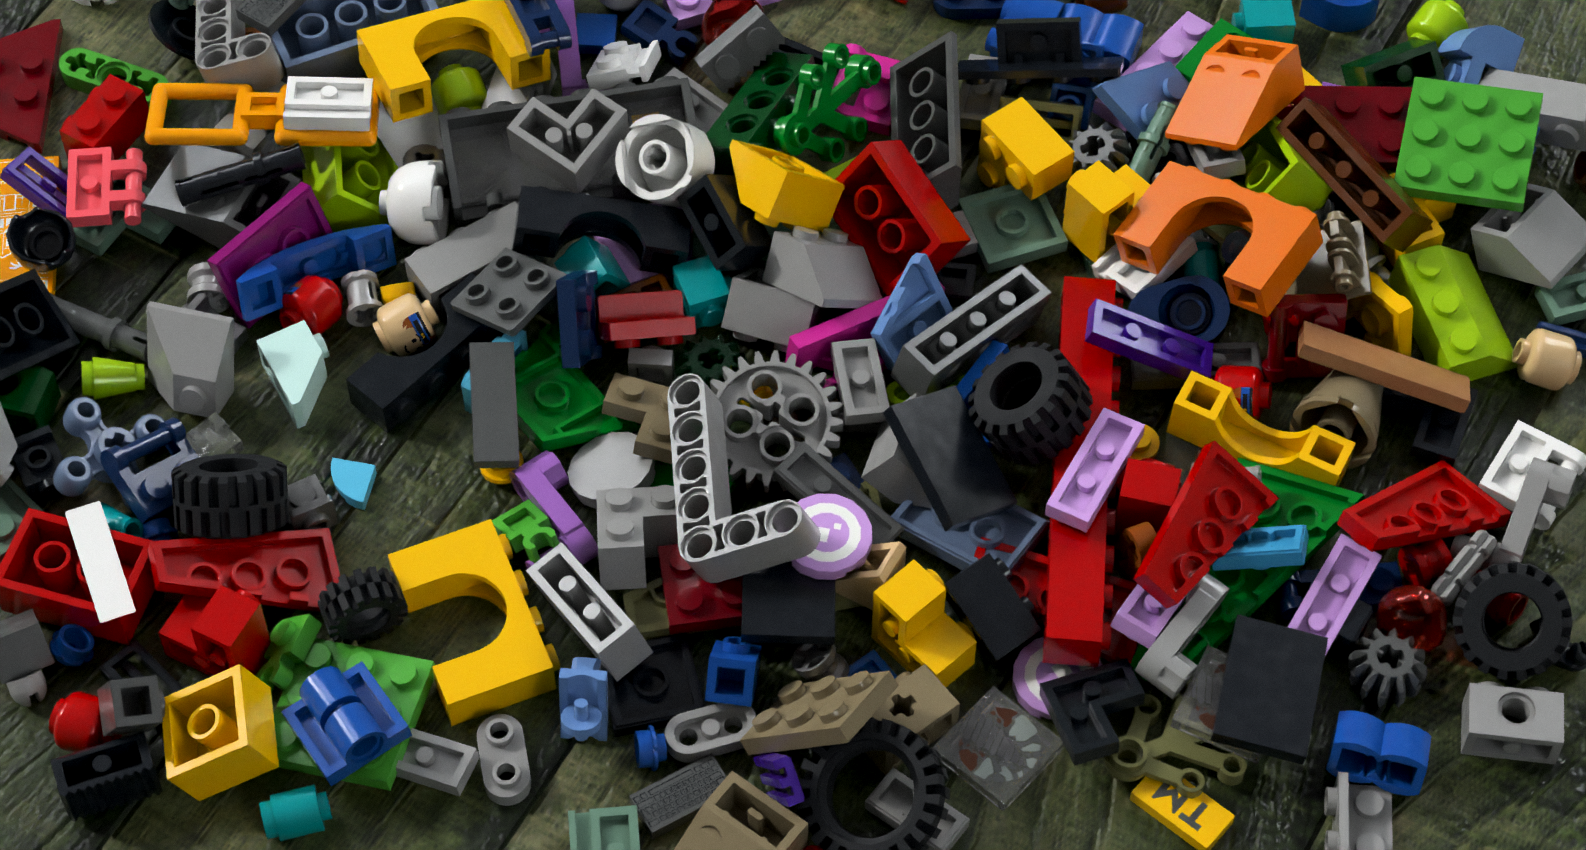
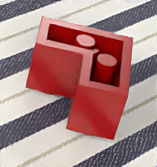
[158,585,271,676]

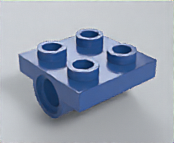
[281,661,412,786]

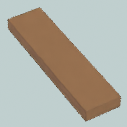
[1297,320,1471,413]

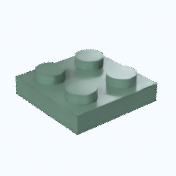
[957,184,1068,274]

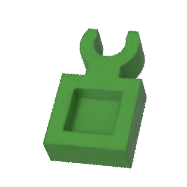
[492,499,560,563]
[257,613,322,692]

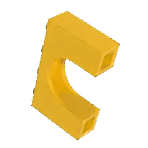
[356,0,551,123]
[388,519,560,727]

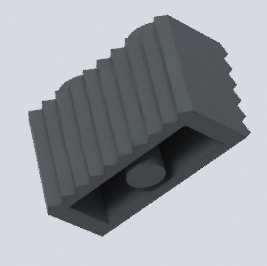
[694,4,785,93]

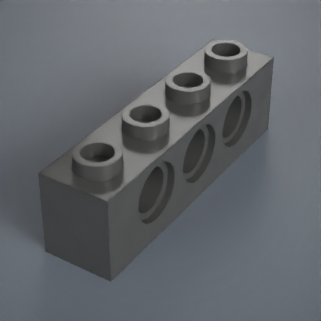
[890,264,1052,396]

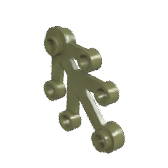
[1103,680,1247,798]

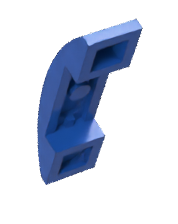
[236,224,397,322]

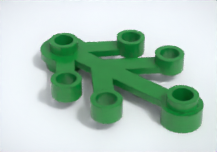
[773,43,882,163]

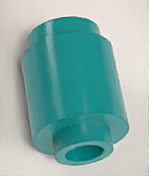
[259,784,332,841]

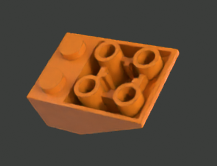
[1165,34,1305,151]

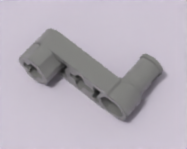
[1450,457,1578,570]
[1135,573,1230,699]

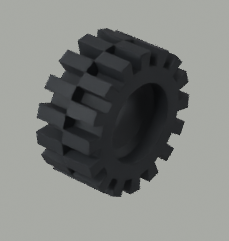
[318,566,408,645]

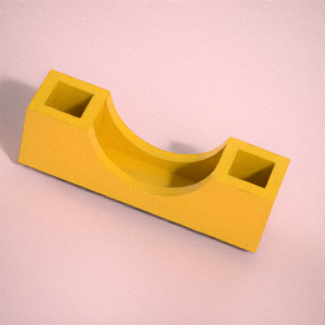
[1166,371,1356,487]

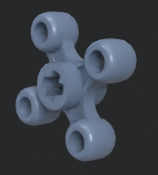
[53,397,165,511]

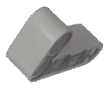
[195,0,285,92]

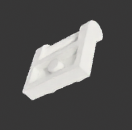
[1478,420,1586,530]

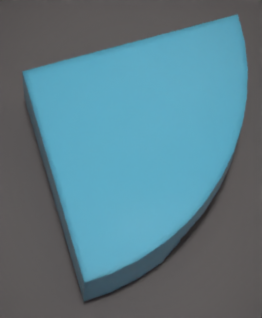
[331,457,377,510]

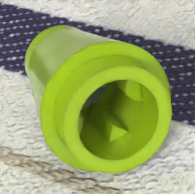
[81,356,145,400]

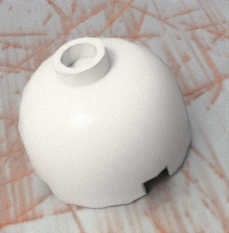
[379,160,450,245]

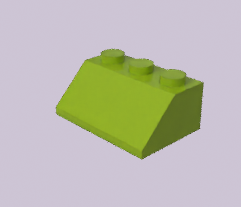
[1229,116,1333,212]
[301,136,398,232]
[1388,244,1517,381]

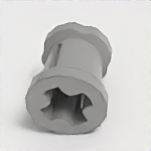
[341,269,383,327]

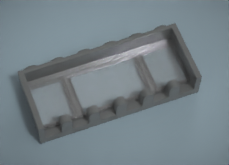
[438,76,698,226]

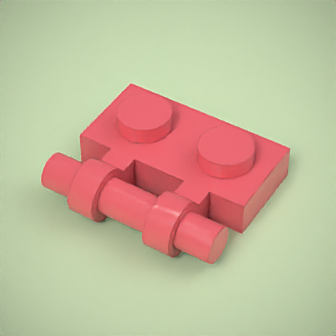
[66,147,147,228]

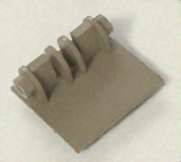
[1285,211,1372,300]

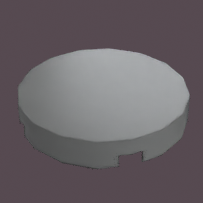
[567,432,656,509]

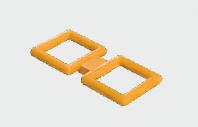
[144,83,380,147]

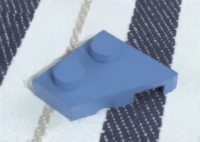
[1092,61,1189,140]
[870,253,953,371]

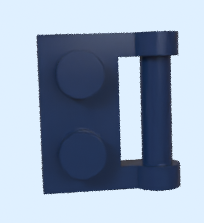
[556,270,603,368]
[100,417,199,524]

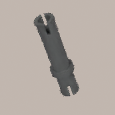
[50,293,148,363]

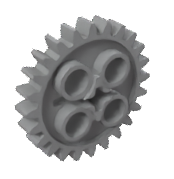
[710,350,843,493]

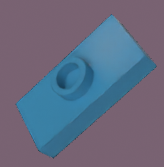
[1212,525,1309,571]

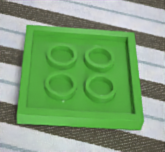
[1394,77,1543,212]
[274,638,435,791]

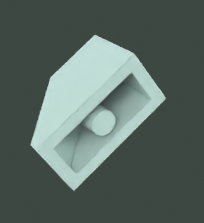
[256,320,330,429]

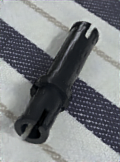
[175,143,307,207]

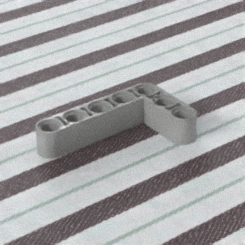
[667,373,821,583]

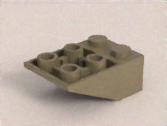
[674,771,808,850]

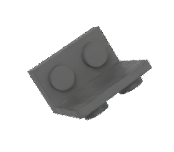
[451,247,567,337]

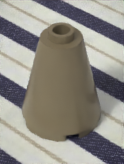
[1289,369,1384,469]

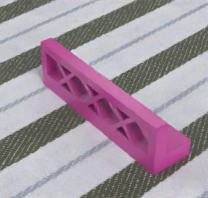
[785,281,945,391]

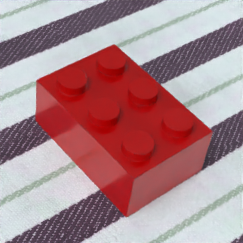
[832,140,971,296]
[0,507,155,645]

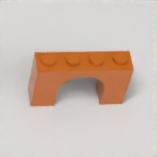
[1114,161,1323,318]

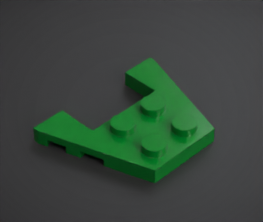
[515,317,641,452]

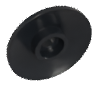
[148,0,196,61]

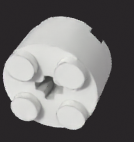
[615,114,715,207]

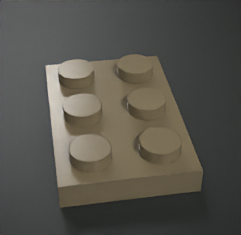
[740,670,899,755]

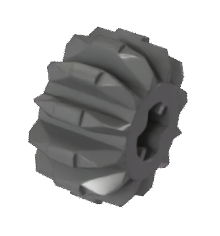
[1065,121,1134,179]
[1347,627,1428,708]

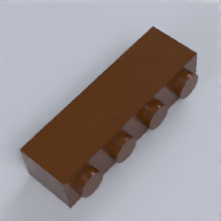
[1276,97,1433,252]

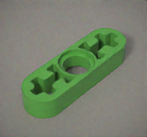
[59,48,172,108]

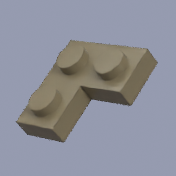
[602,372,672,464]

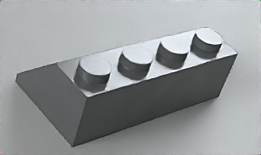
[890,31,962,209]

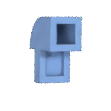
[1438,25,1525,85]

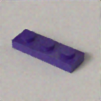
[1085,298,1214,380]

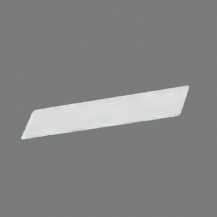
[65,501,136,623]

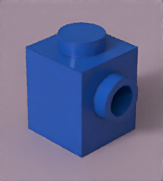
[705,636,762,707]

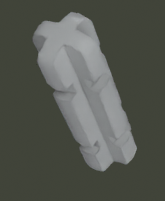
[1429,530,1497,606]

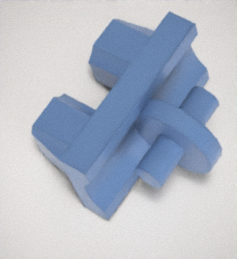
[559,657,608,741]

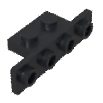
[958,17,1124,85]

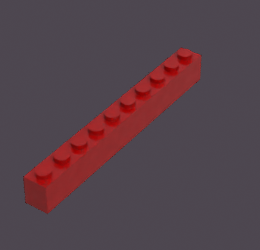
[1042,276,1123,667]

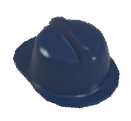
[1128,275,1230,341]

